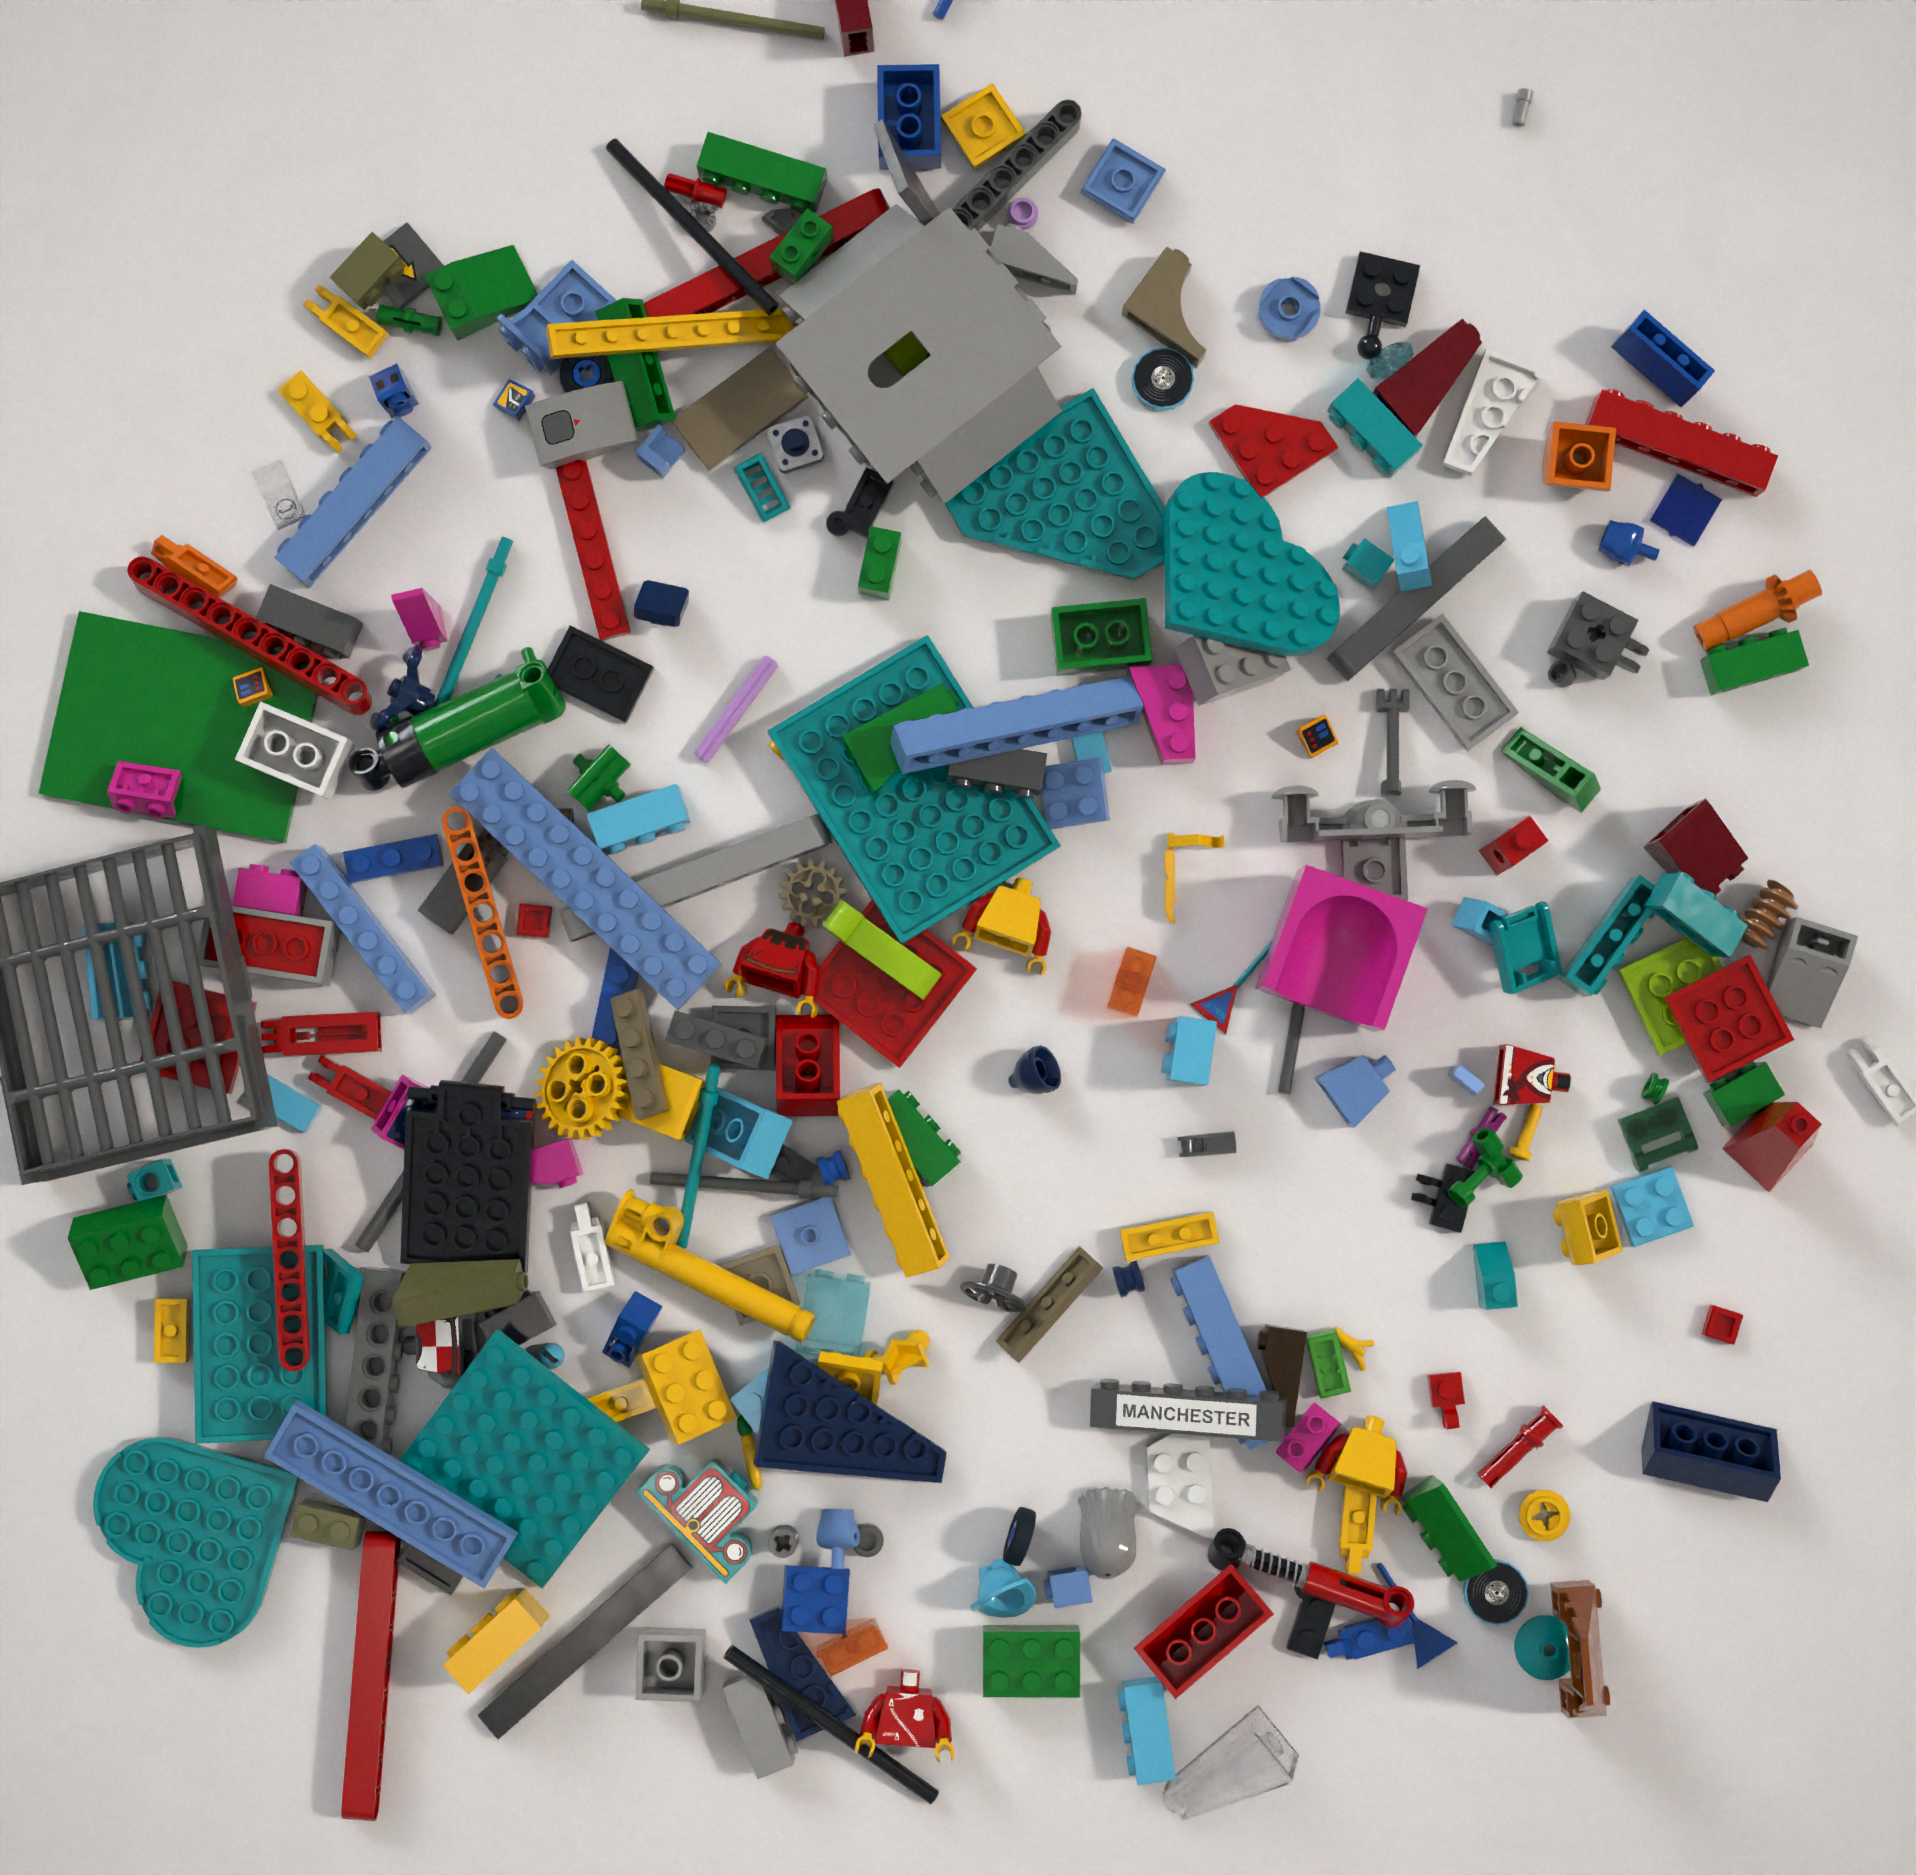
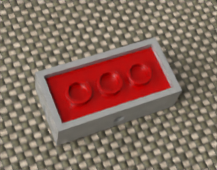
[197,906,340,986]

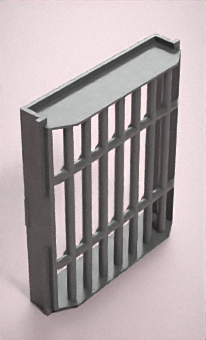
[0,825,278,1185]

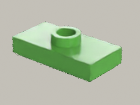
[1306,1329,1351,1399]

